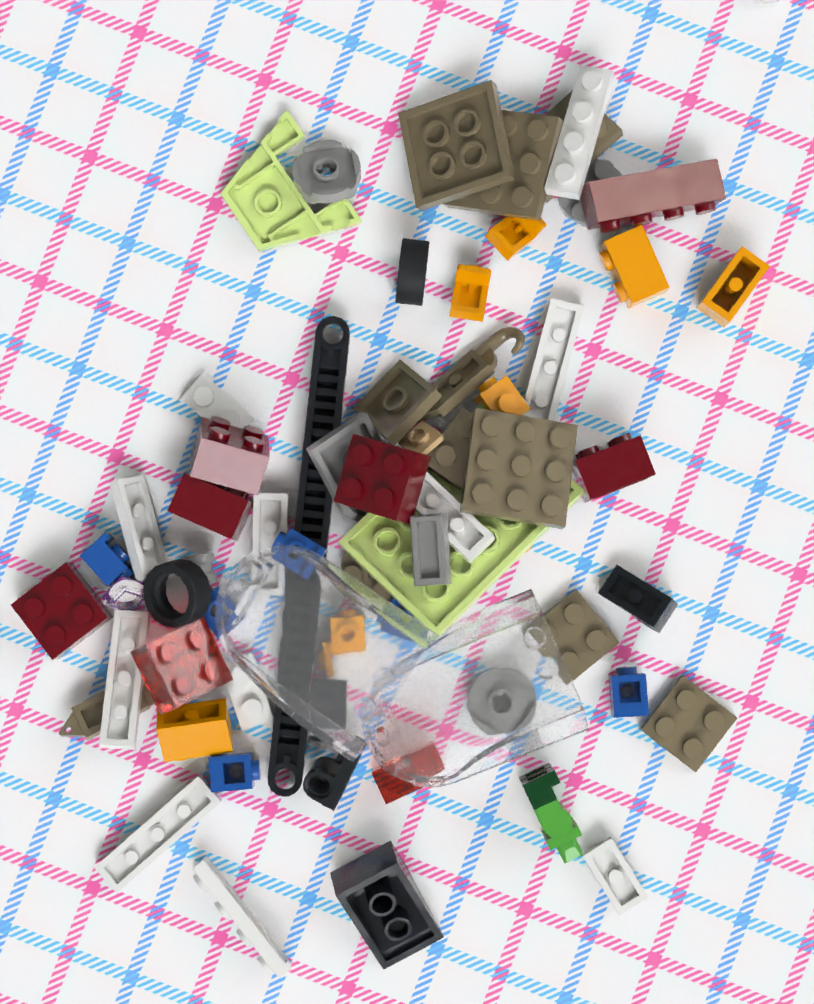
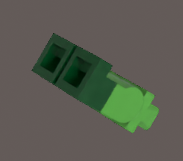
[518,763,584,864]

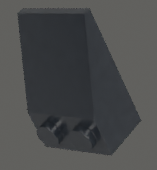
[330,840,444,970]

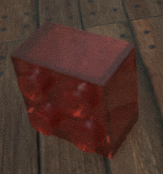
[130,617,234,715]

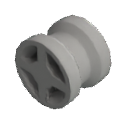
[180,553,217,585]

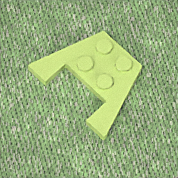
[220,110,362,252]

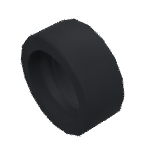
[395,238,430,306]
[143,559,211,628]

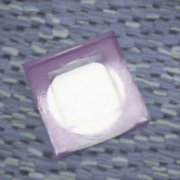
[102,576,144,611]

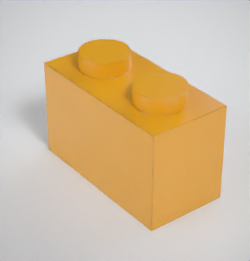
[599,225,670,309]
[696,246,770,328]
[156,698,233,762]

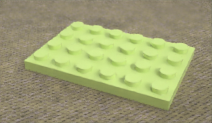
[338,403,584,639]

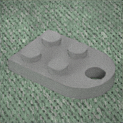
[306,412,382,522]

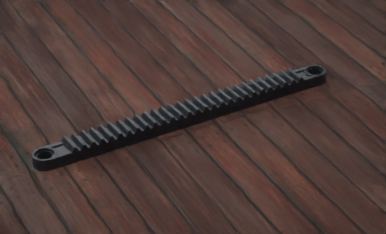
[267,316,350,797]

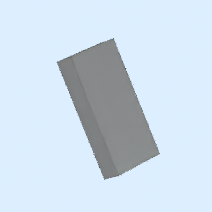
[410,513,451,586]

